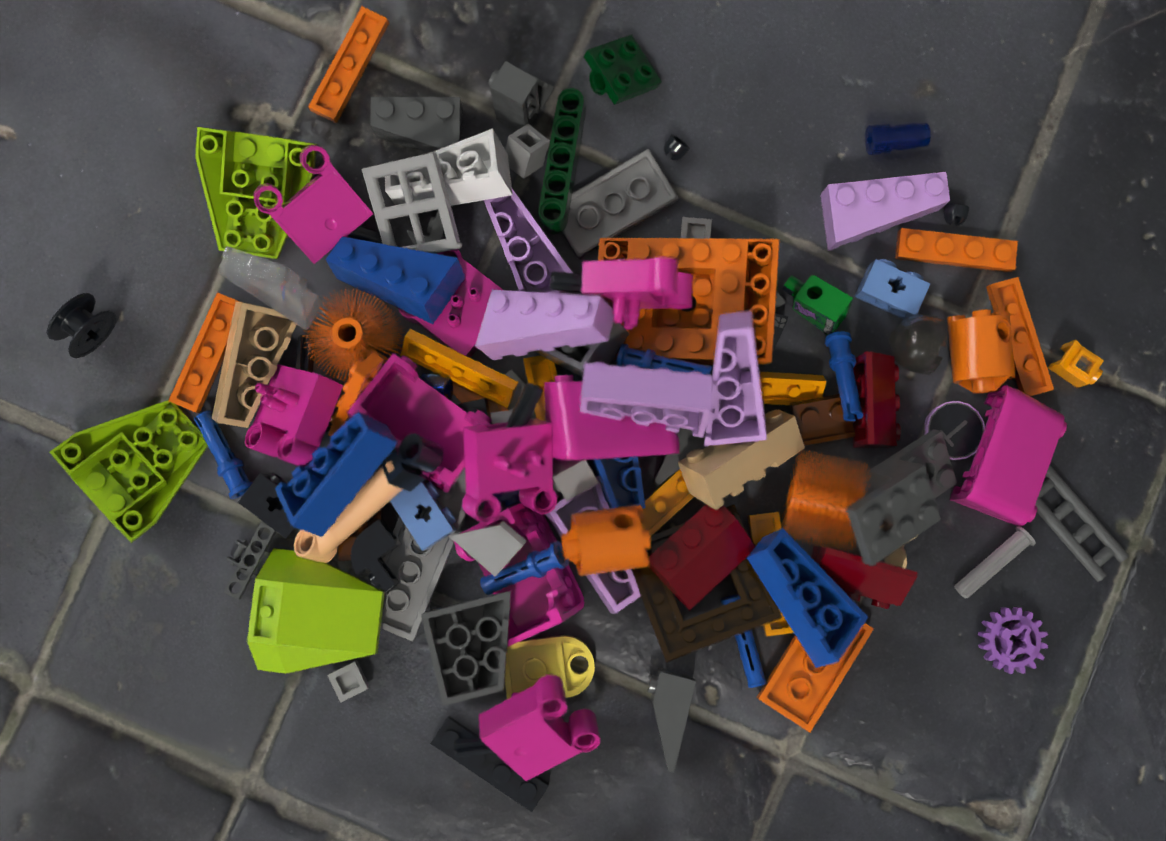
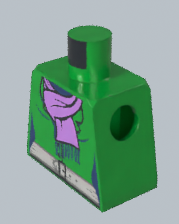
[782,275,853,335]

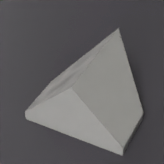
[449,521,526,577]

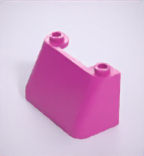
[347,353,492,493]
[544,375,680,460]
[949,385,1067,526]
[453,502,584,647]

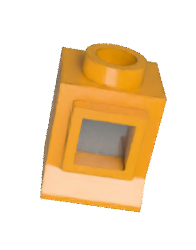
[1048,340,1104,388]

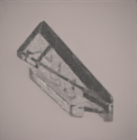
[218,246,323,330]

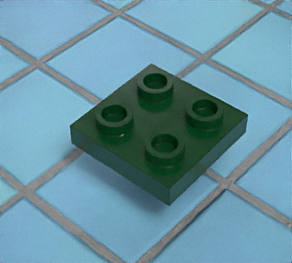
[583,34,662,105]

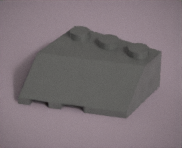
[421,591,511,706]

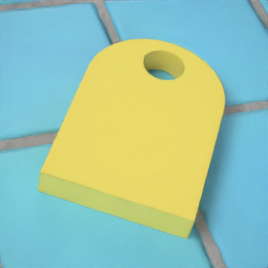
[505,635,595,699]

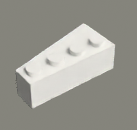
[385,129,513,206]

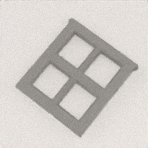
[362,151,462,253]

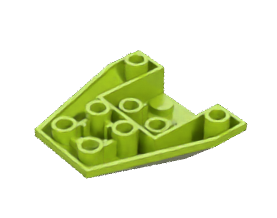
[195,127,317,259]
[49,400,208,543]
[247,548,385,674]

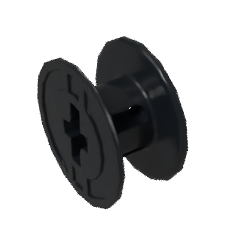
[46,293,116,359]

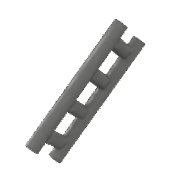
[1035,465,1129,582]

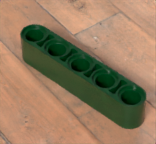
[539,88,585,234]

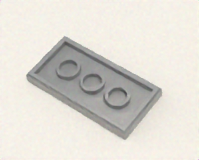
[551,149,679,259]

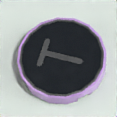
[924,401,985,460]

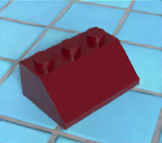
[853,352,901,448]
[648,504,755,611]
[811,546,918,610]

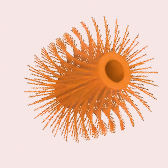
[303,287,405,381]
[781,450,871,553]

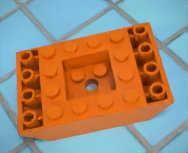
[598,238,780,365]

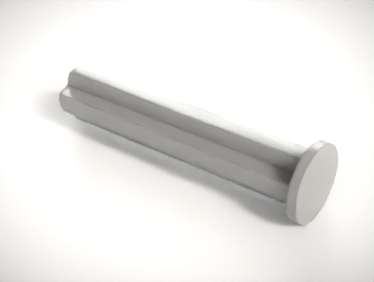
[954,526,1036,598]

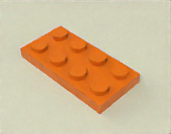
[757,623,874,733]

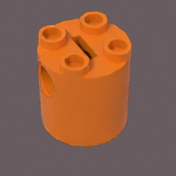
[947,310,1016,394]
[561,505,650,576]

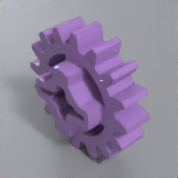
[978,607,1048,674]

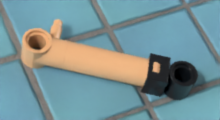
[294,433,443,563]

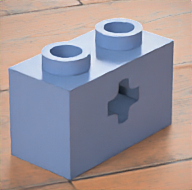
[854,259,930,321]
[390,480,457,551]

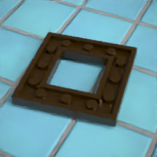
[631,504,782,663]

